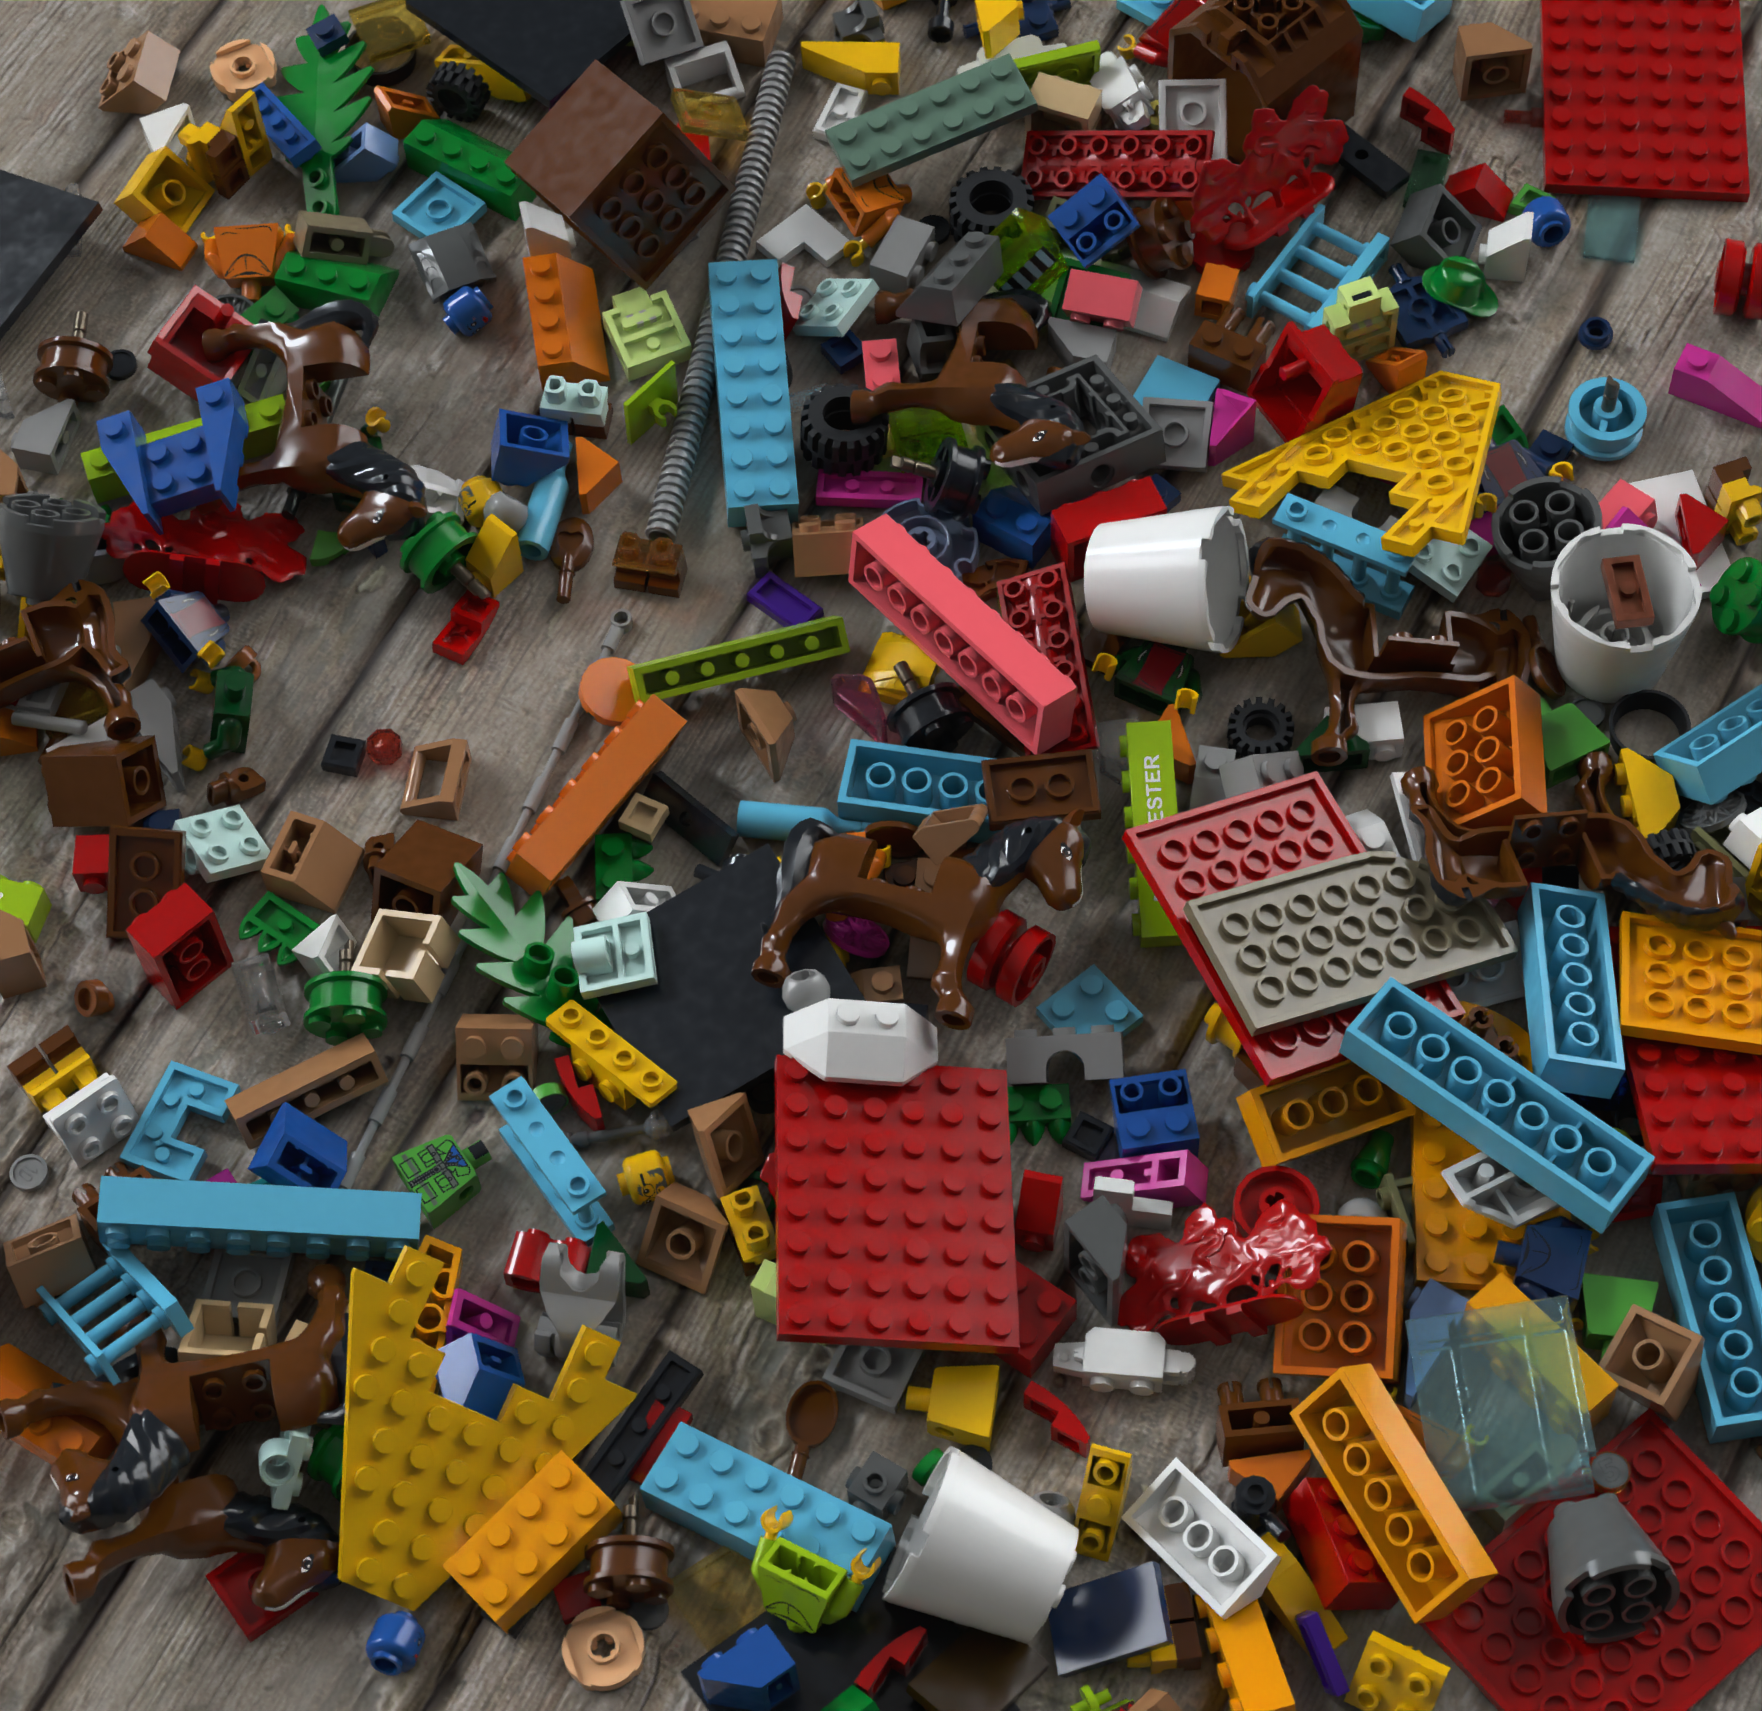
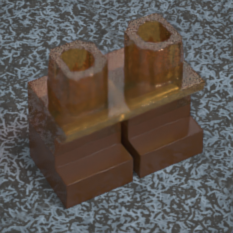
[612,531,688,598]

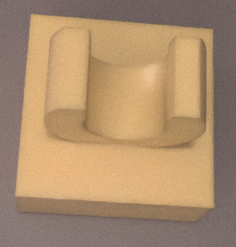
[618,793,669,842]

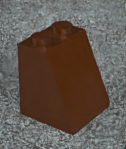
[40,735,167,827]
[370,819,483,926]

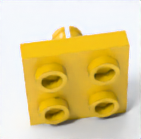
[1344,1630,1450,1711]

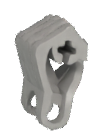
[534,1242,626,1367]

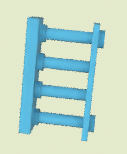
[1245,203,1390,331]
[1272,493,1418,620]
[489,1076,615,1247]
[36,1243,194,1386]

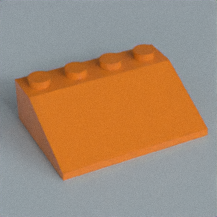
[1423,675,1548,829]
[1273,1214,1407,1384]

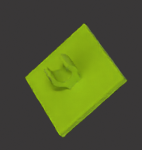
[623,360,679,445]

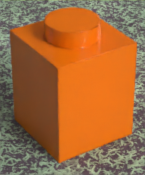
[1194,262,1239,320]

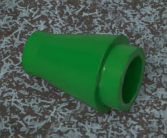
[1350,1130,1394,1189]

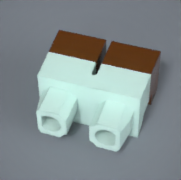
[540,375,614,439]

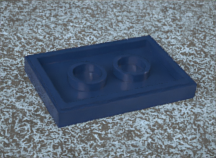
[1048,1561,1174,1678]

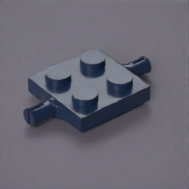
[962,0,1071,41]
[1388,263,1469,358]

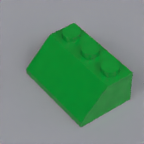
[274,250,400,317]

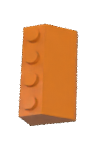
[522,253,610,391]
[0,1343,117,1465]

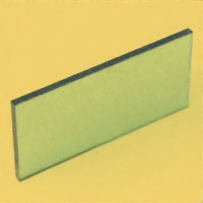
[1583,195,1641,263]

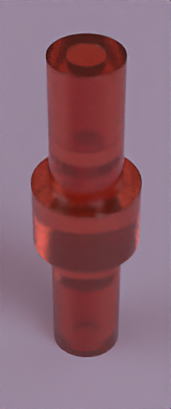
[1503,107,1543,128]

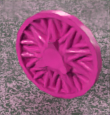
[823,916,890,958]

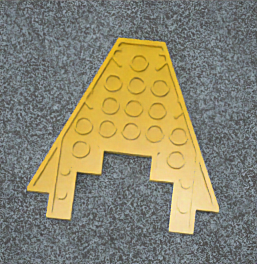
[1221,370,1502,558]
[338,1245,637,1611]

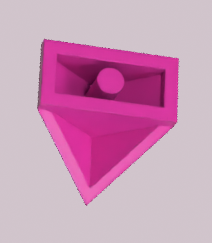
[1208,388,1257,466]
[446,1288,521,1347]

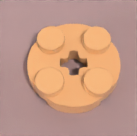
[210,39,277,102]
[562,1606,646,1691]

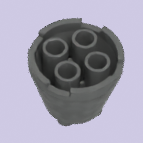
[1491,476,1603,601]
[0,493,106,605]
[1547,1493,1680,1643]

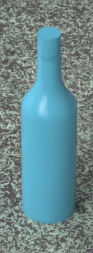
[518,441,573,561]
[737,800,872,841]

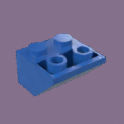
[1047,173,1141,269]
[1109,1069,1200,1158]
[248,1102,347,1189]
[436,1332,526,1420]
[697,1624,800,1711]

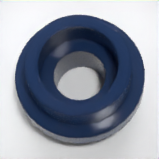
[1578,317,1613,350]

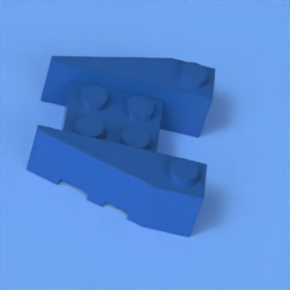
[96,377,249,535]

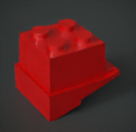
[147,284,254,402]
[1247,321,1363,443]

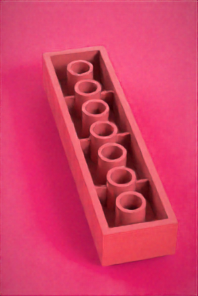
[848,513,1077,755]

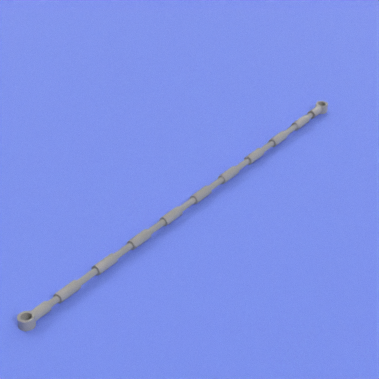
[338,608,633,1189]

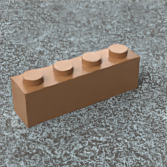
[224,1032,389,1150]

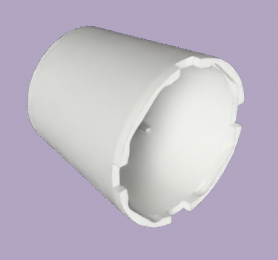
[1084,506,1249,653]
[1550,523,1702,703]
[881,1446,1079,1644]

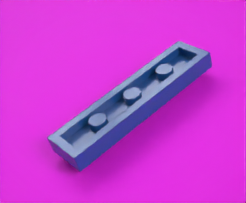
[252,82,322,168]

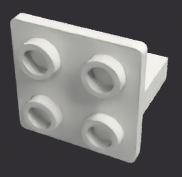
[42,1072,140,1168]

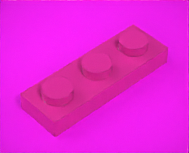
[816,469,924,508]

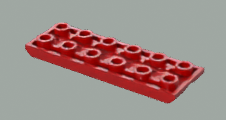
[1021,130,1215,201]
[996,562,1100,756]

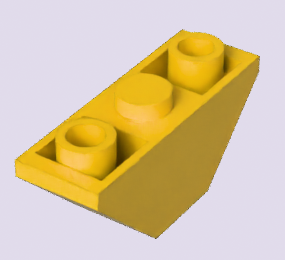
[1613,748,1681,838]
[1074,1443,1132,1562]

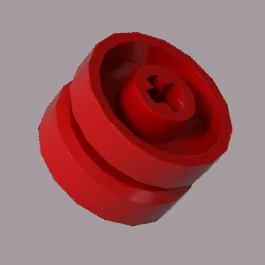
[1713,238,1762,321]
[967,909,1056,1007]
[1231,1165,1320,1266]

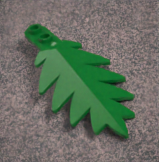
[277,4,375,215]
[451,862,611,1048]

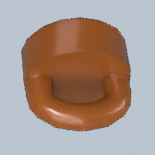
[223,645,261,682]
[74,979,115,1017]

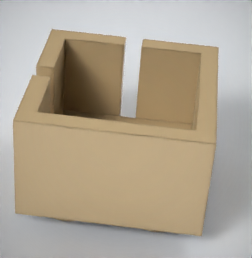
[1025,72,1102,143]
[351,908,461,1003]
[177,1299,277,1362]

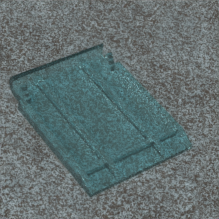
[1405,1295,1597,1514]

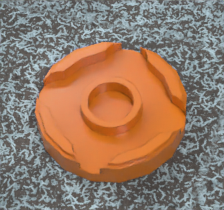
[578,657,636,727]

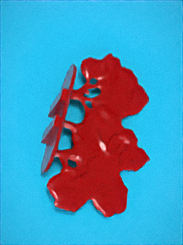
[1190,85,1349,251]
[101,501,307,605]
[1117,1199,1332,1346]

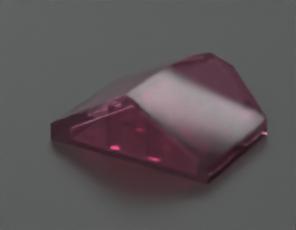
[831,674,888,744]

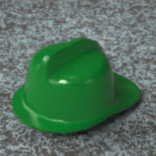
[1422,256,1499,318]

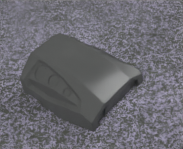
[408,222,497,304]

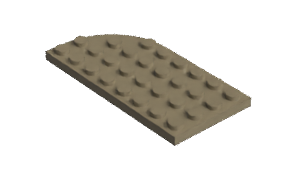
[1183,851,1519,1037]

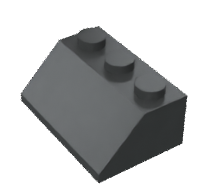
[896,231,1004,326]
[1064,1195,1128,1327]

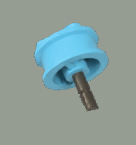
[1564,375,1647,461]

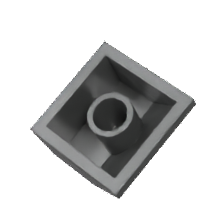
[1390,183,1482,270]

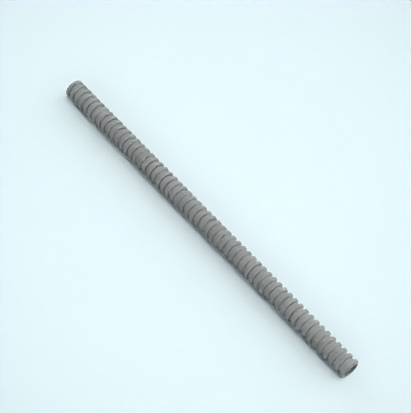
[645,50,796,545]

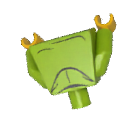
[751,1505,882,1633]

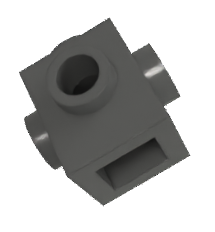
[845,1451,909,1521]

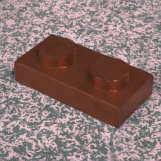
[1600,554,1655,629]

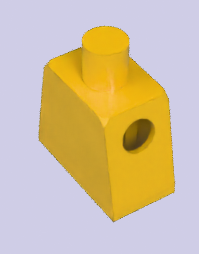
[905,1365,1000,1451]

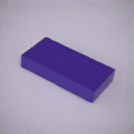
[746,571,824,627]
[1295,1610,1350,1697]

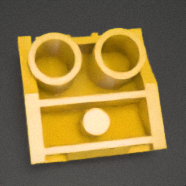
[858,632,941,705]

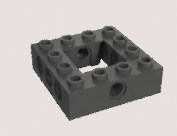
[975,354,1166,516]

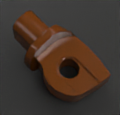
[207,767,266,806]
[363,832,396,886]
[553,875,598,927]

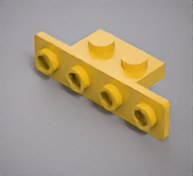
[546,999,677,1111]

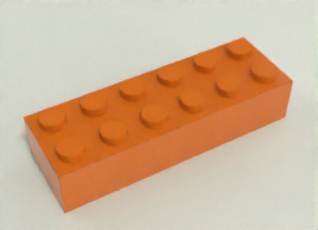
[505,694,687,898]

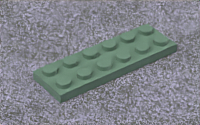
[825,53,1038,188]

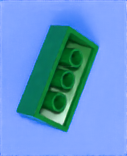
[403,119,537,222]

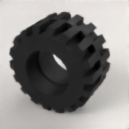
[949,166,1034,257]
[800,383,889,477]

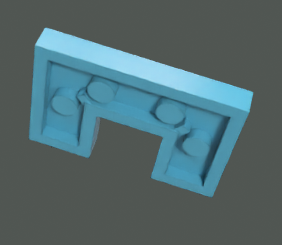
[119,1061,242,1181]

